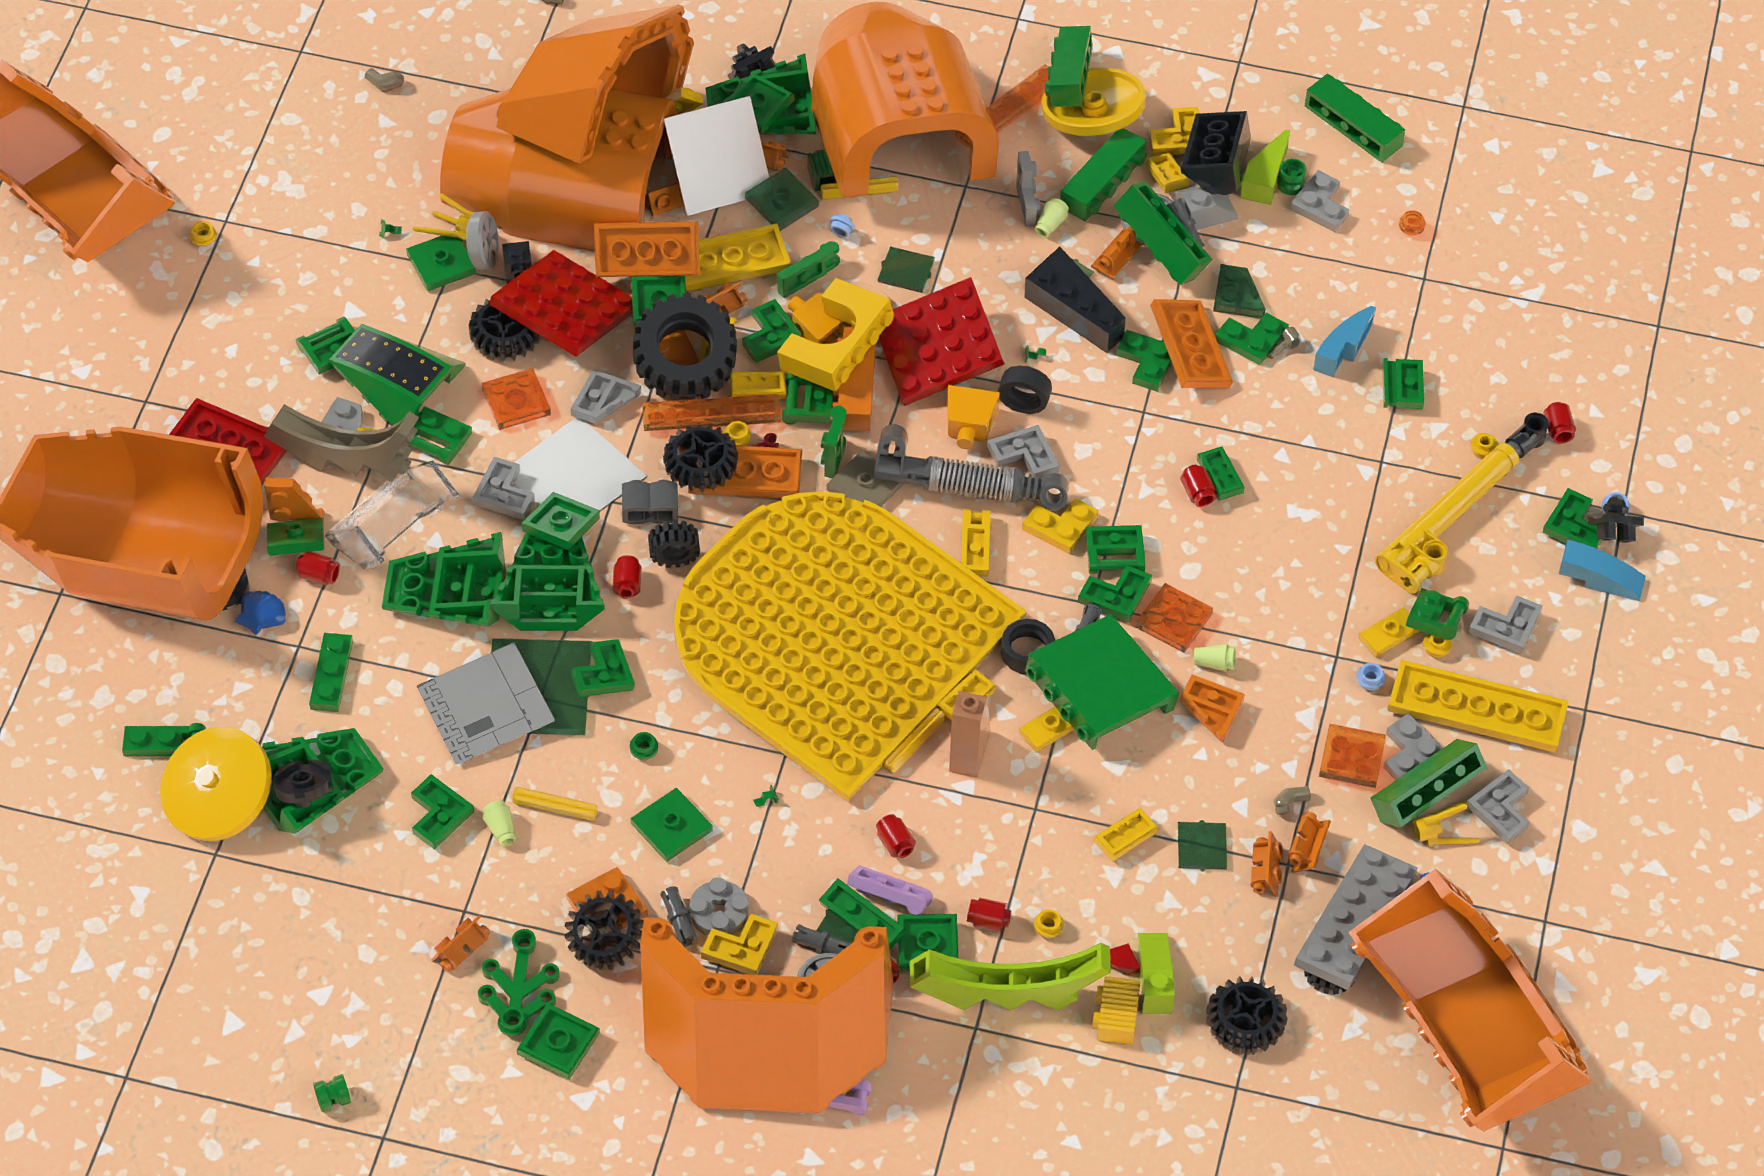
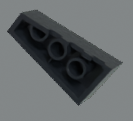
[1024,246,1126,353]

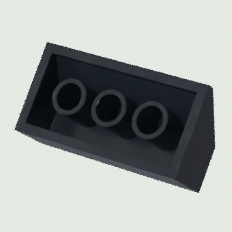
[1181,111,1251,195]

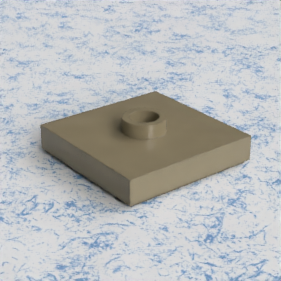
[827,450,904,507]

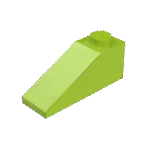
[1239,129,1291,205]
[1138,933,1175,1014]

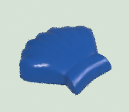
[235,591,286,635]

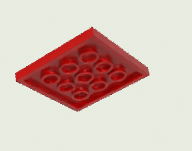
[489,250,633,357]
[879,277,1005,406]
[169,398,287,486]

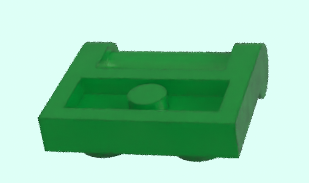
[296,316,355,375]
[781,373,834,424]
[821,405,847,478]
[408,406,472,465]
[1085,525,1145,574]
[1406,588,1469,640]

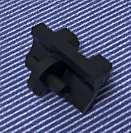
[728,43,775,79]
[1588,497,1644,543]

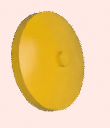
[1042,67,1146,136]
[160,727,272,842]

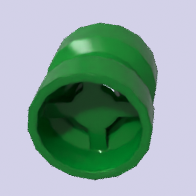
[1278,158,1306,196]
[313,1074,351,1112]

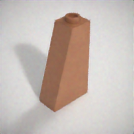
[949,691,991,778]

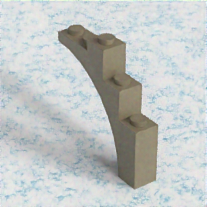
[264,404,419,482]

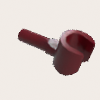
[749,433,779,448]

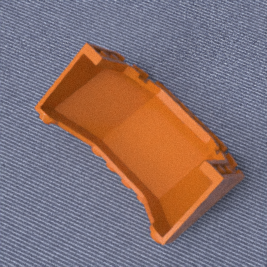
[496,4,694,163]
[0,59,175,263]
[1348,868,1592,1132]
[640,917,894,1113]

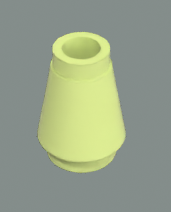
[1035,198,1069,238]
[1194,644,1236,672]
[482,800,516,846]

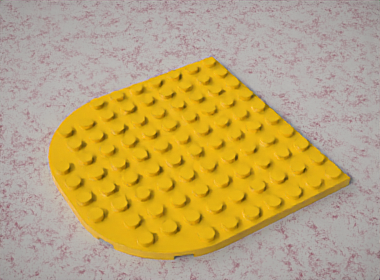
[674,492,1027,802]

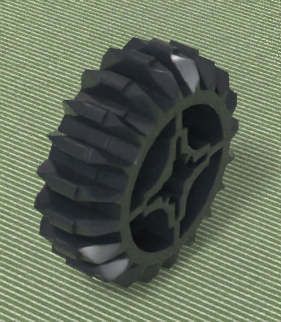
[468,299,540,362]
[663,423,738,493]
[565,890,644,970]
[1206,976,1288,1055]

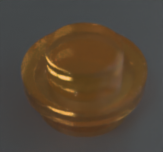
[1399,210,1426,235]

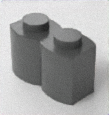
[622,479,678,524]

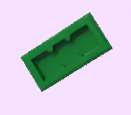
[1196,446,1245,501]

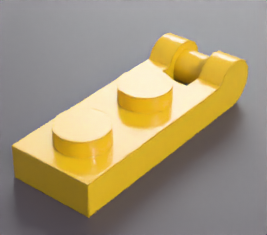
[961,509,991,577]

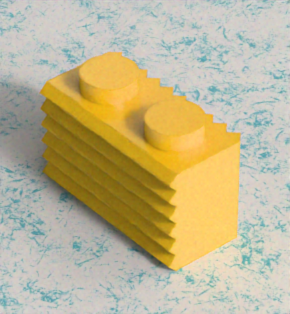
[1092,976,1141,1045]

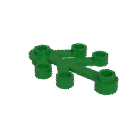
[478,929,560,1036]

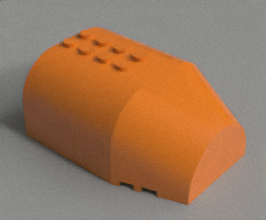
[811,2,999,198]
[440,88,677,251]
[0,426,263,621]

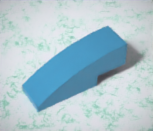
[1313,306,1376,377]
[1559,539,1646,601]

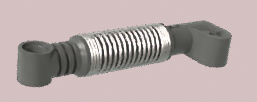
[874,424,1069,510]

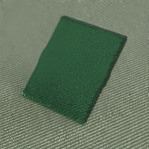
[491,638,592,735]

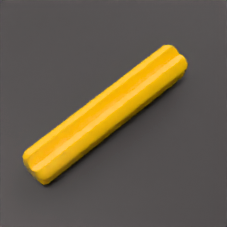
[821,176,899,200]
[883,708,945,773]
[512,787,598,821]

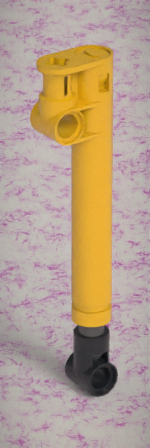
[1375,412,1549,594]

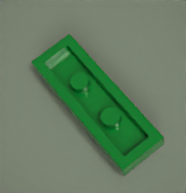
[309,632,353,712]
[819,878,906,951]

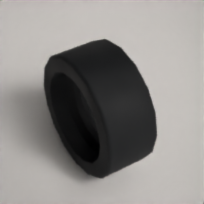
[997,365,1052,414]
[1001,618,1055,674]

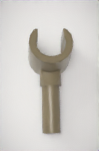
[1268,327,1300,359]

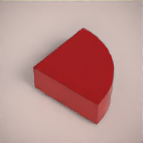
[1110,943,1140,974]

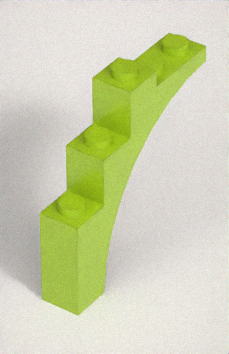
[910,943,1111,1011]

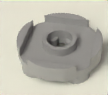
[689,877,749,935]

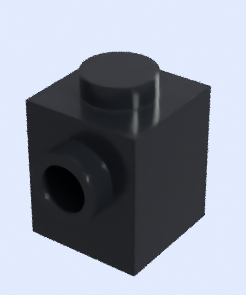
[502,241,532,284]

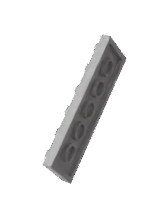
[1294,844,1418,990]

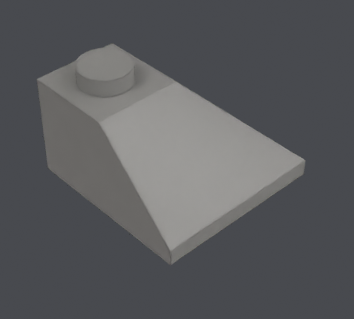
[1169,184,1238,230]

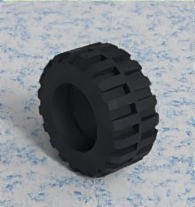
[633,293,737,402]

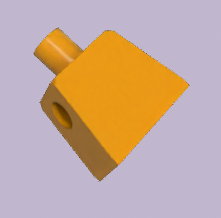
[788,293,854,344]
[947,385,1000,449]

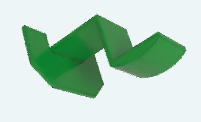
[379,219,402,237]
[1025,345,1046,363]
[753,784,779,807]

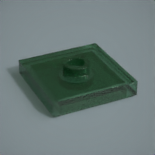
[745,167,820,231]

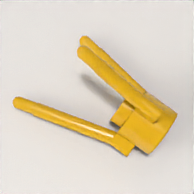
[412,193,474,241]
[1413,799,1479,846]

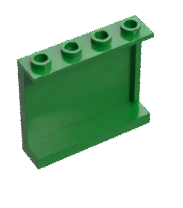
[1025,614,1179,750]

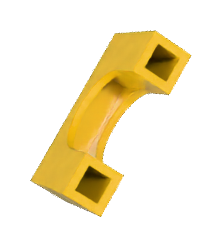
[777,278,894,391]

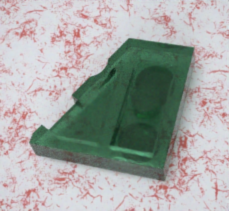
[1213,264,1266,318]

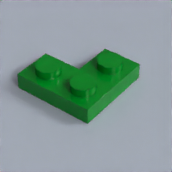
[742,299,802,363]
[1215,312,1289,366]
[1116,329,1172,392]
[1542,488,1602,549]
[1078,565,1152,623]
[571,639,635,697]
[411,774,474,850]

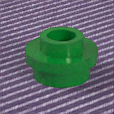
[629,732,659,760]

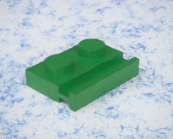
[1382,358,1424,409]

